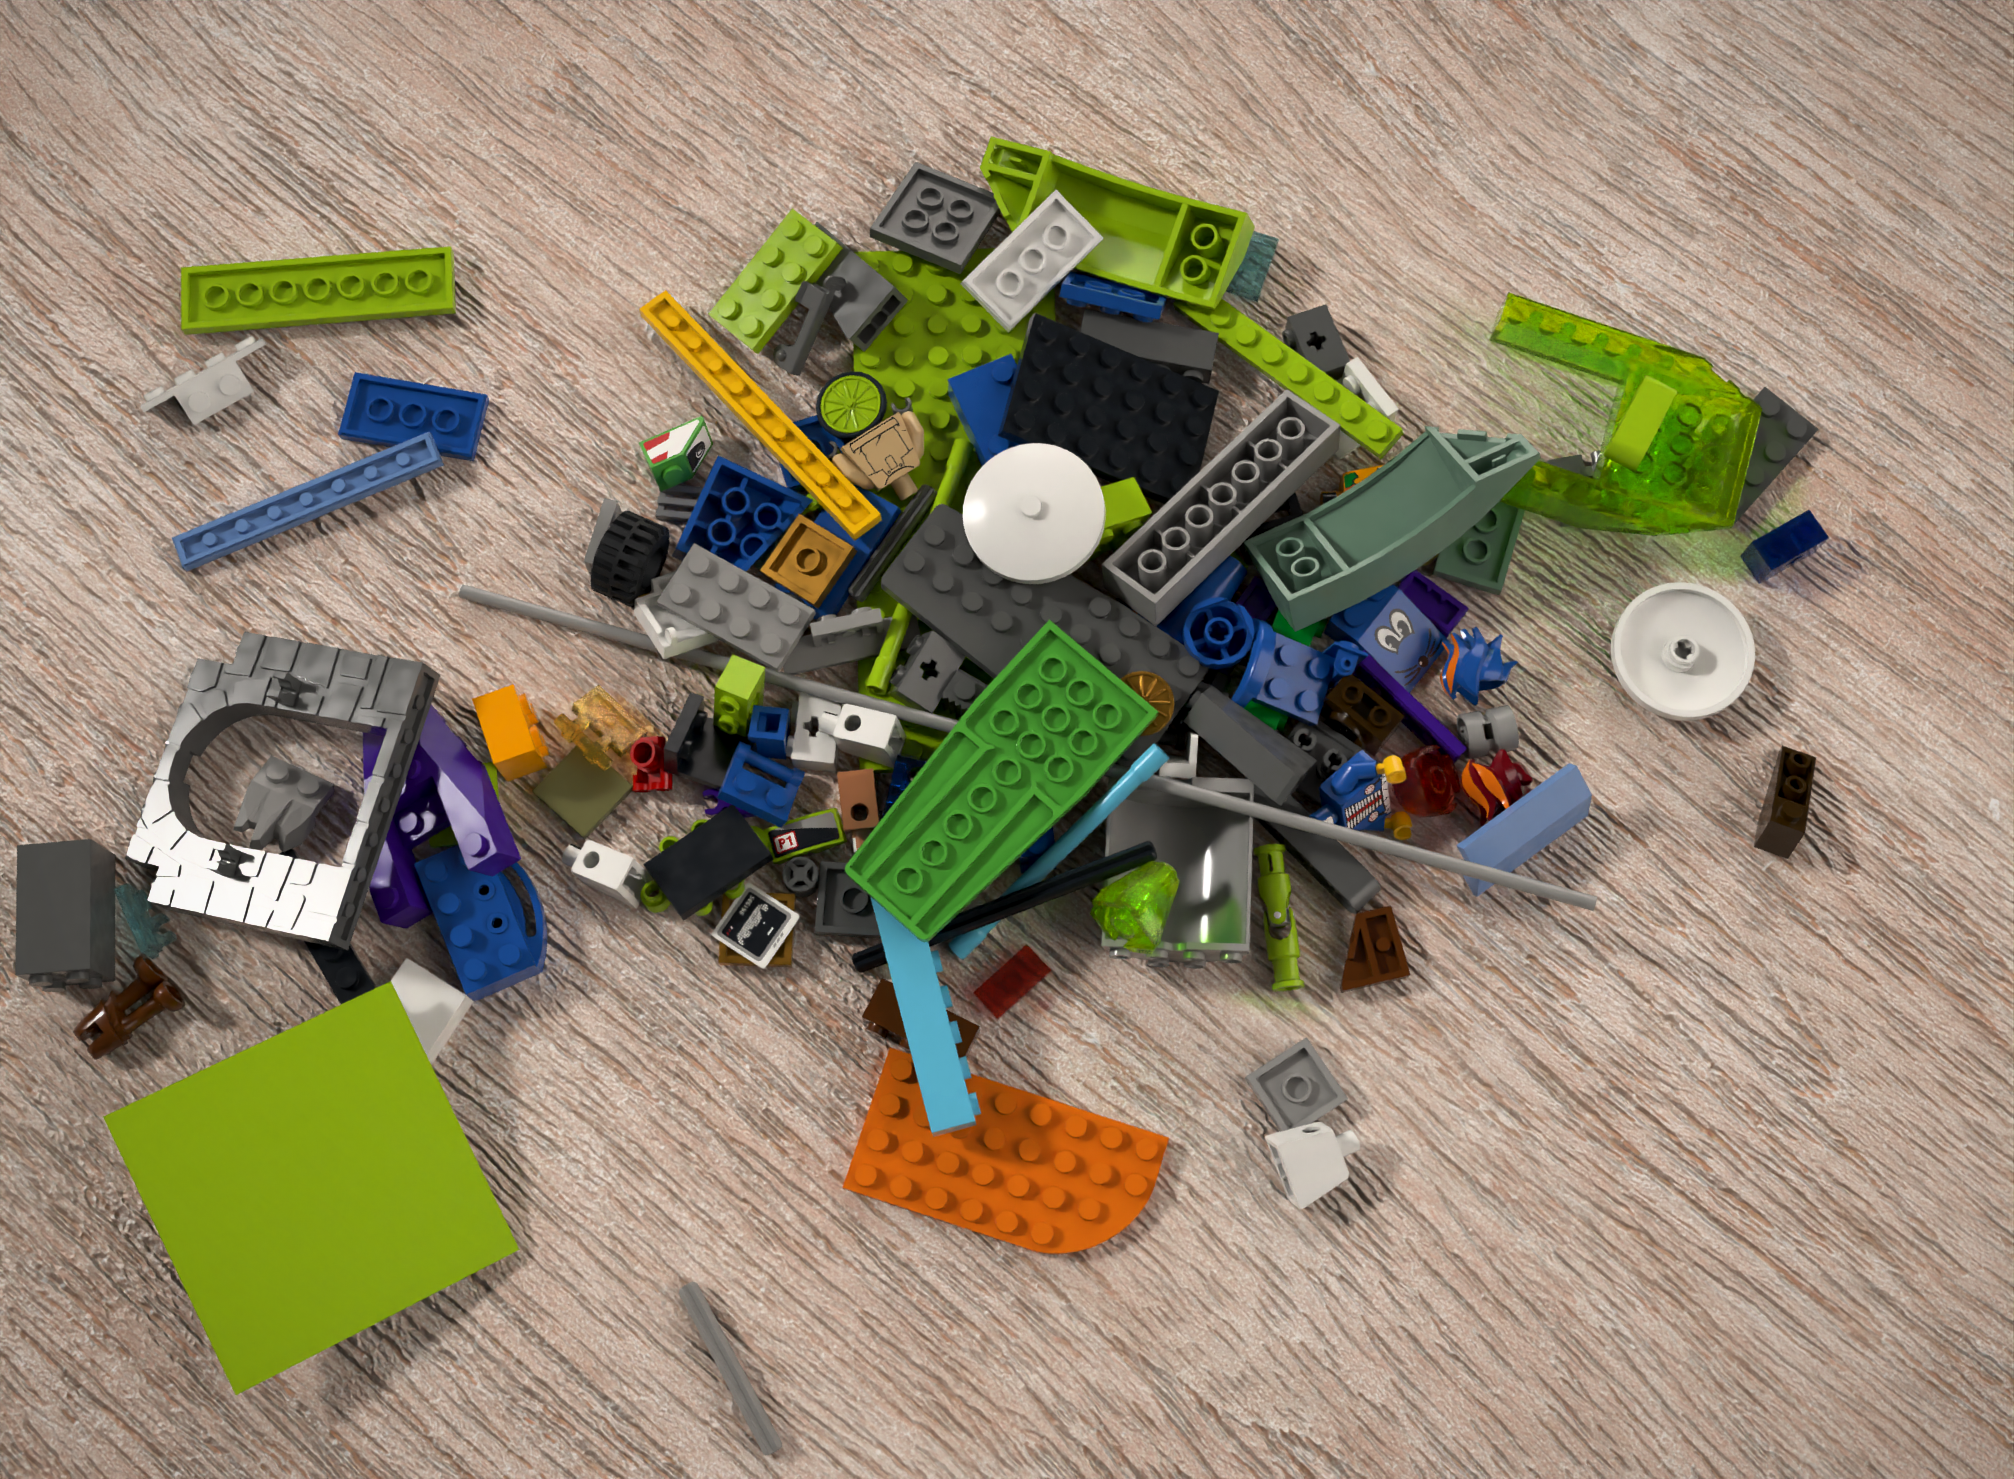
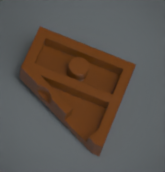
[1340,906,1410,993]

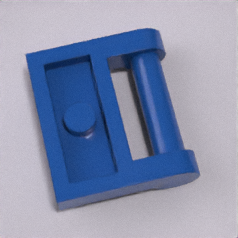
[717,742,805,828]

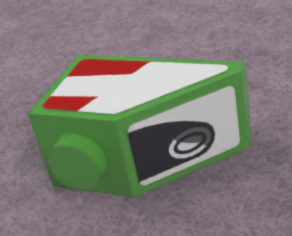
[639,416,713,492]

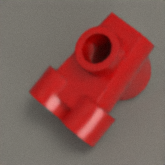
[630,736,673,793]

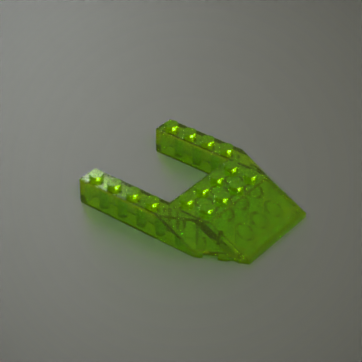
[1489,292,1762,536]

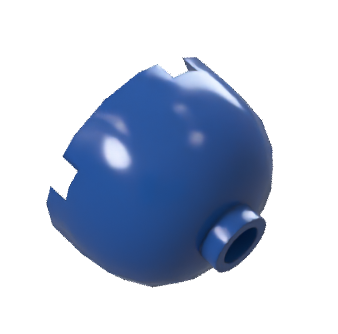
[1182,597,1255,671]

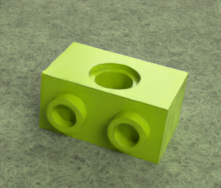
[713,654,765,737]

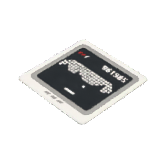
[712,883,800,968]

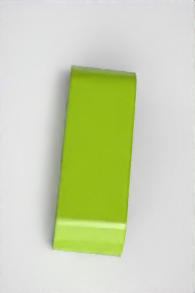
[1603,375,1677,472]

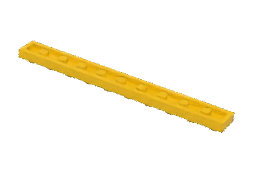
[639,290,882,541]

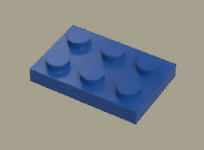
[1059,271,1167,322]

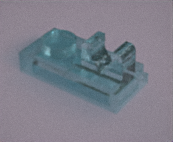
[114,883,177,959]

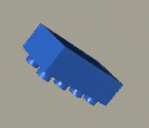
[414,845,548,1002]

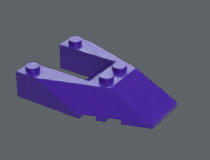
[363,704,521,929]

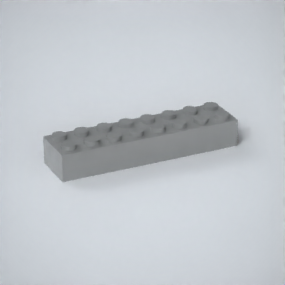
[1102,389,1340,626]

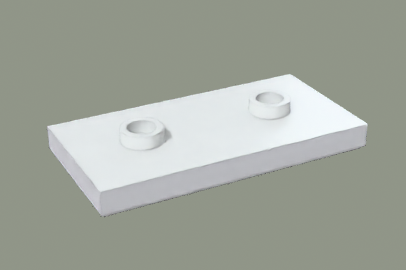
[961,190,1103,333]

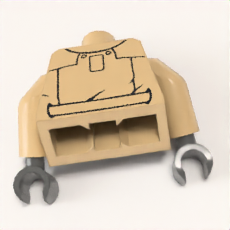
[825,397,924,501]

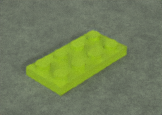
[708,208,843,355]

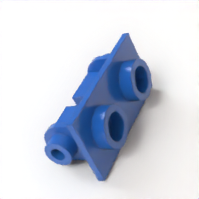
[1322,641,1369,689]

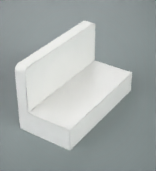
[1157,728,1198,778]

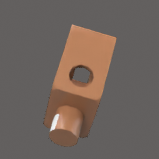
[837,768,880,853]

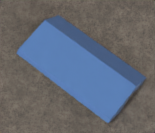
[1456,763,1592,897]

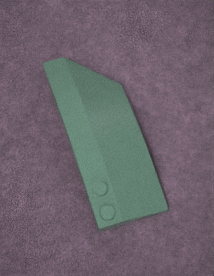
[1243,426,1540,632]

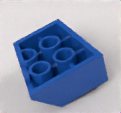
[672,455,813,571]

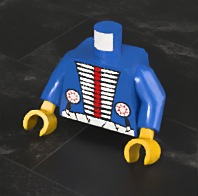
[1309,750,1412,840]

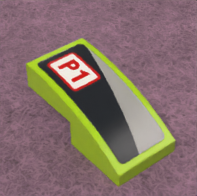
[764,808,847,865]

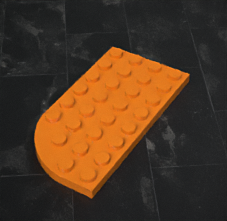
[843,1047,1169,1255]

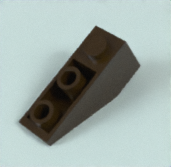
[1754,745,1816,859]

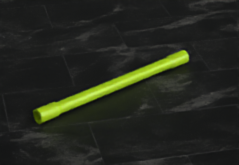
[866,438,974,695]

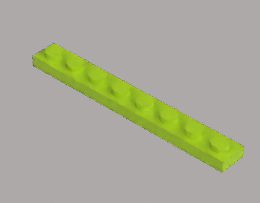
[1173,298,1403,460]

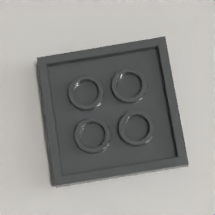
[870,162,1001,274]

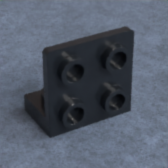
[664,692,753,790]

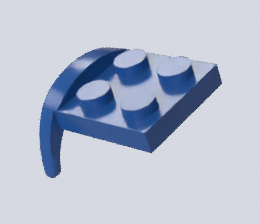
[1231,618,1335,726]

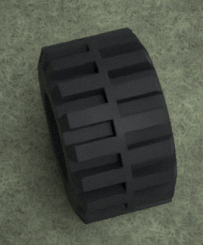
[590,511,669,608]

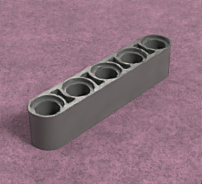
[1244,777,1381,914]

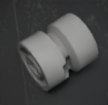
[1457,705,1519,759]

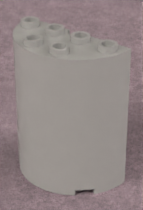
[1101,776,1254,969]

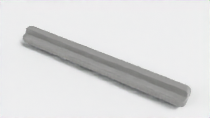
[679,1282,782,1455]

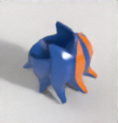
[1440,627,1518,706]

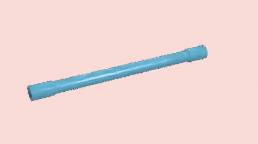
[948,743,1170,960]

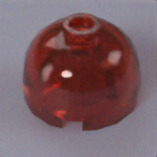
[1392,745,1460,818]

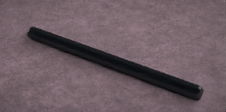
[852,841,1157,973]

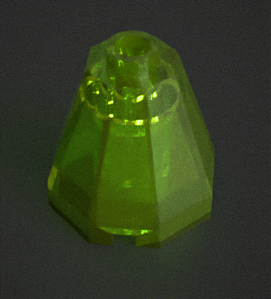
[1090,861,1180,955]

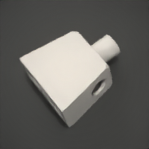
[818,704,907,769]
[562,840,653,909]
[1265,1122,1360,1209]

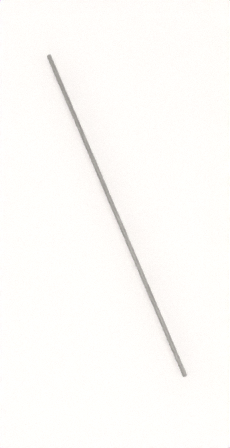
[459,585,1597,911]

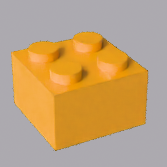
[472,684,550,782]

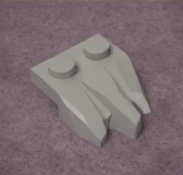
[233,755,334,852]

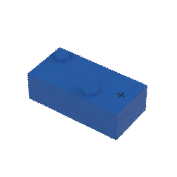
[948,354,1019,466]

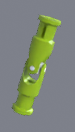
[1253,844,1305,992]

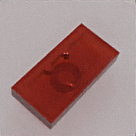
[973,944,1051,1021]

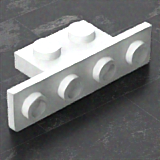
[140,335,266,425]

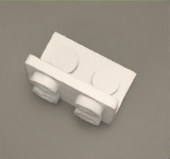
[1334,357,1399,460]

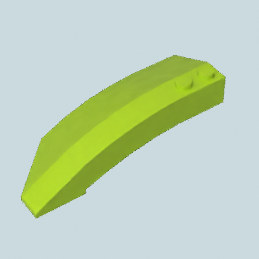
[980,136,1255,310]

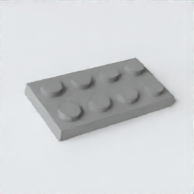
[656,543,816,673]

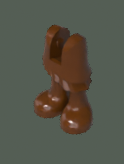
[73,954,185,1060]

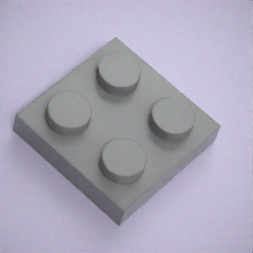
[1245,1037,1348,1132]

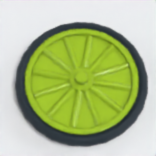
[816,371,887,440]

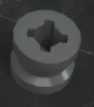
[782,856,819,898]

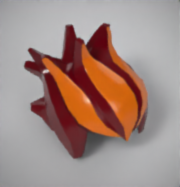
[1461,749,1533,826]

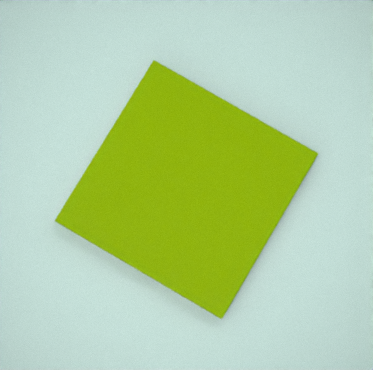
[103,981,520,1395]

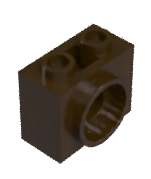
[1320,674,1404,756]

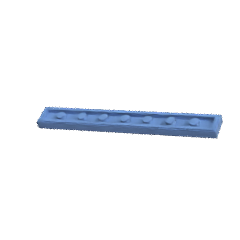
[172,431,444,571]

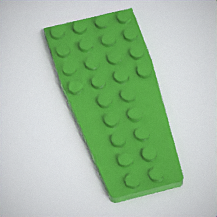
[845,620,1159,942]

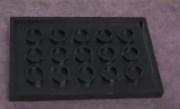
[998,313,1219,504]

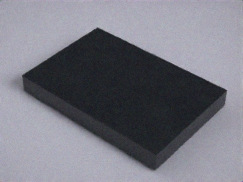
[643,805,773,921]

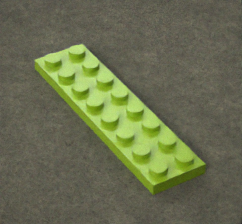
[181,246,456,335]

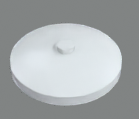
[963,443,1106,584]
[1611,582,1755,721]

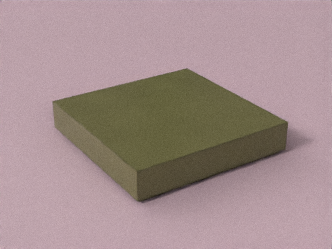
[532,740,633,840]

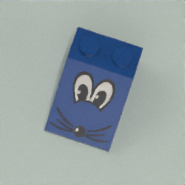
[1324,584,1450,693]

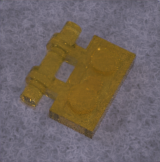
[554,685,648,771]

